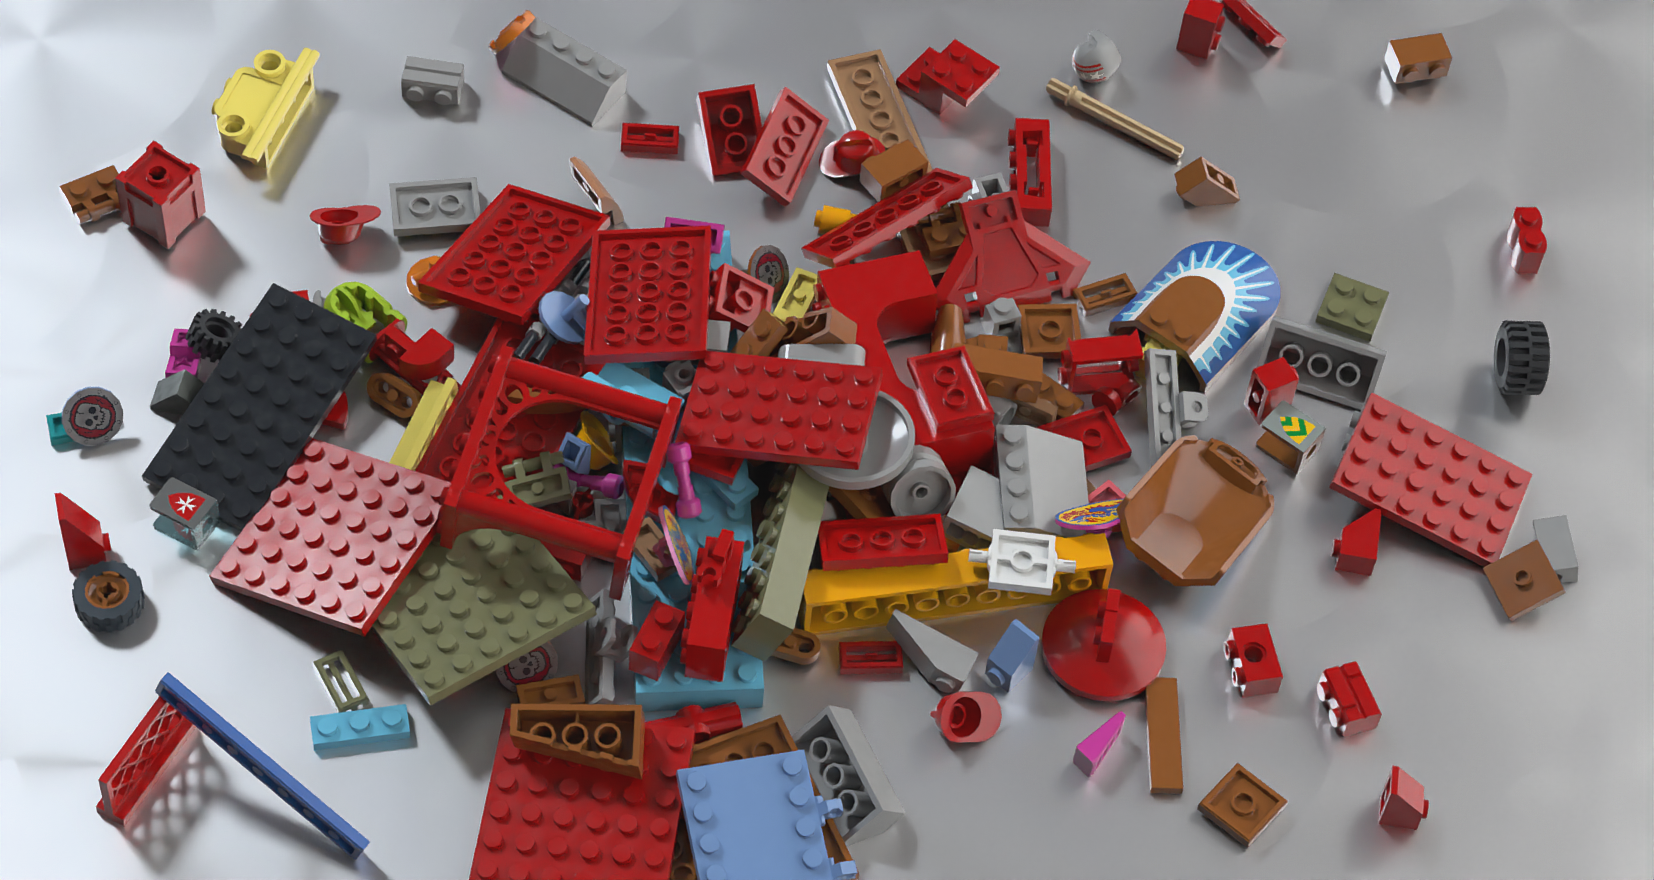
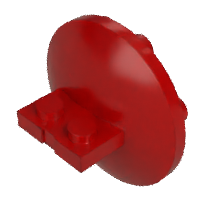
[1041,588,1166,702]

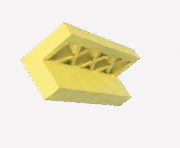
[389,377,458,471]

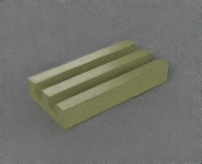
[313,650,369,713]

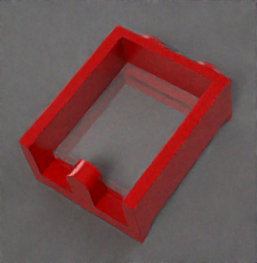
[1057,329,1144,395]

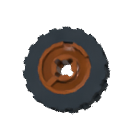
[72,560,145,633]

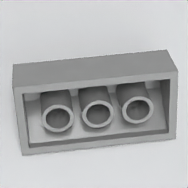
[502,17,627,127]
[1256,316,1387,410]
[792,705,906,847]

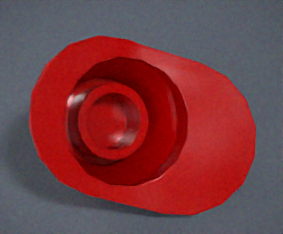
[819,130,885,178]
[309,205,381,245]
[930,691,1002,743]

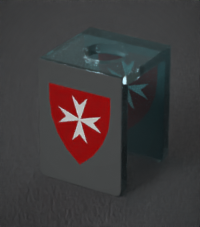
[149,477,220,551]

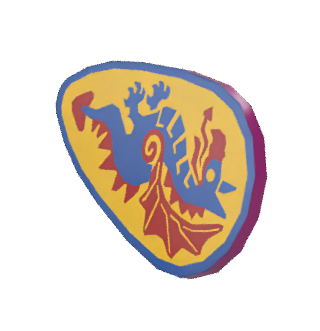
[1055,499,1123,538]

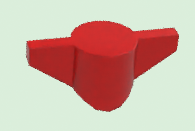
[572,488,594,520]

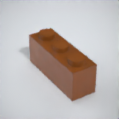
[953,342,1043,403]

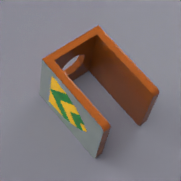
[1255,401,1326,474]

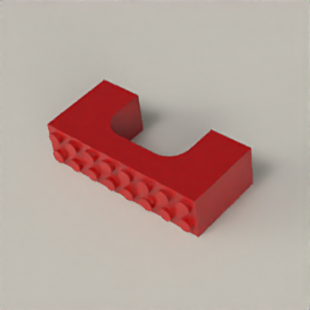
[812,250,995,475]

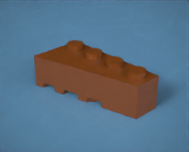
[768,307,857,358]
[510,704,645,779]

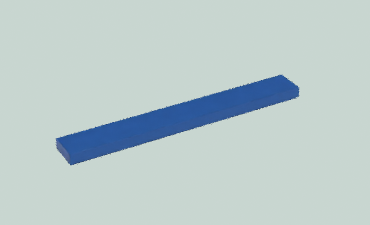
[155,672,370,860]

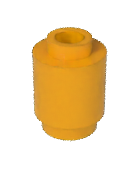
[813,205,857,234]

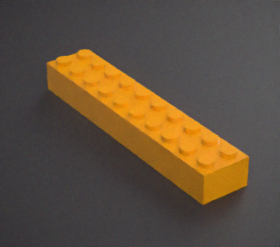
[798,533,1113,635]

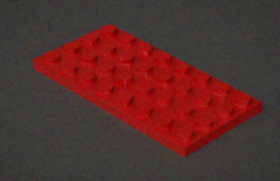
[415,318,605,498]

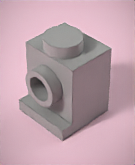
[980,298,1022,339]
[662,361,696,413]

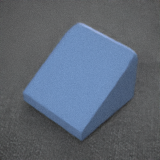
[559,432,591,475]

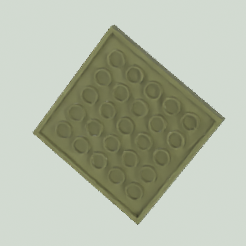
[371,495,597,706]

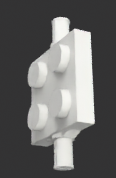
[968,529,1076,595]

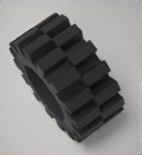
[186,309,242,363]

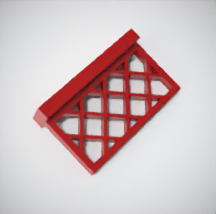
[95,696,196,827]

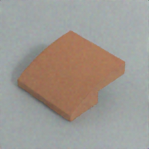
[569,156,624,226]

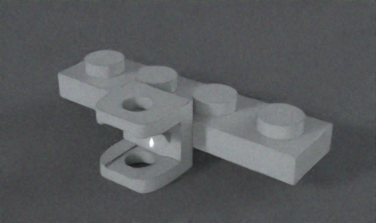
[1144,348,1208,467]
[585,588,638,705]

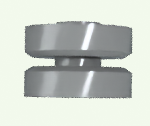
[880,445,956,517]

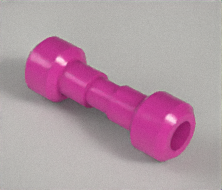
[666,442,702,519]
[554,463,624,499]

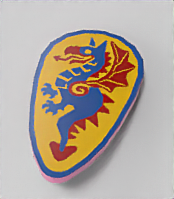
[652,505,694,585]

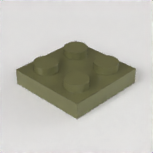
[1315,273,1389,342]

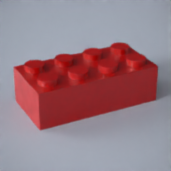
[680,536,744,682]

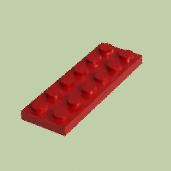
[801,168,973,268]

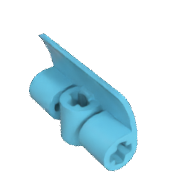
[582,363,685,439]

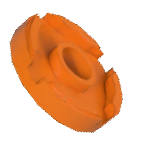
[488,10,536,55]

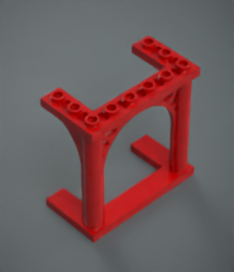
[436,345,682,601]

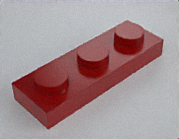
[1219,0,1287,49]

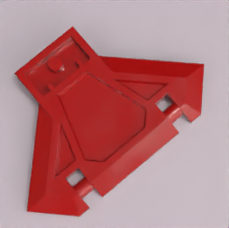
[936,190,1091,324]

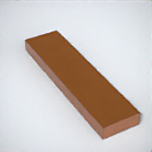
[1145,677,1183,794]

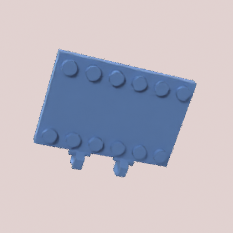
[676,750,858,880]

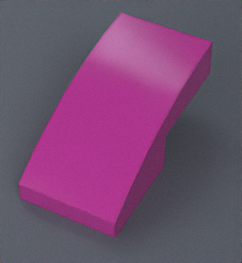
[165,328,201,378]

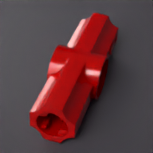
[645,702,743,745]

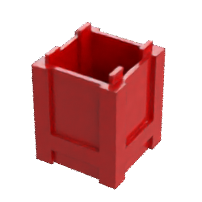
[115,140,206,249]

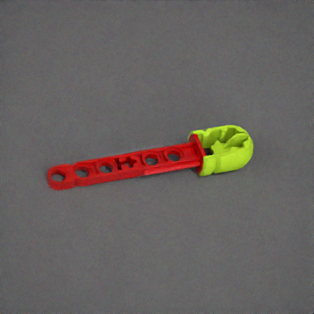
[324,282,461,396]

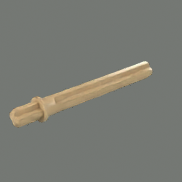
[1046,78,1184,160]

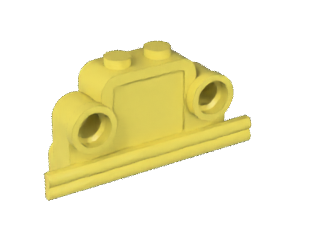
[211,48,320,169]

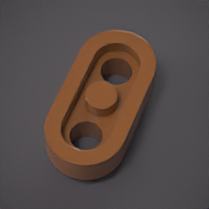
[367,372,422,418]
[771,628,821,665]

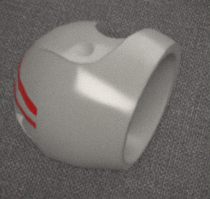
[1072,30,1122,83]

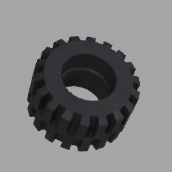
[1494,320,1550,395]

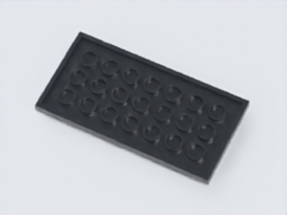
[142,283,378,531]

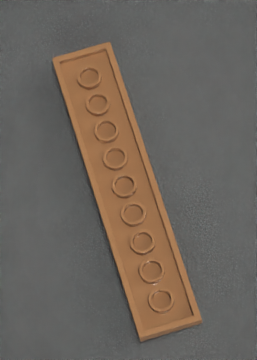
[827,49,956,281]

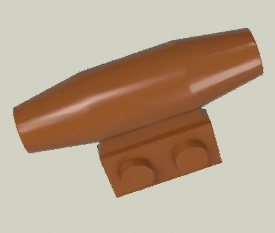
[929,304,1008,353]

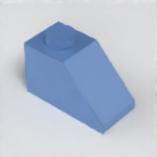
[985,619,1040,693]

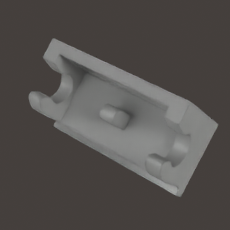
[1533,515,1578,583]

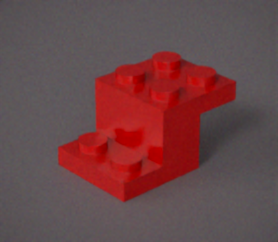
[896,39,1000,115]

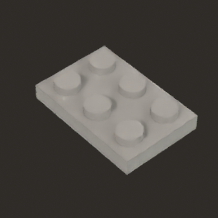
[389,177,481,237]

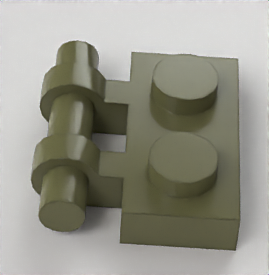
[502,450,573,508]

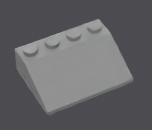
[992,425,1089,538]

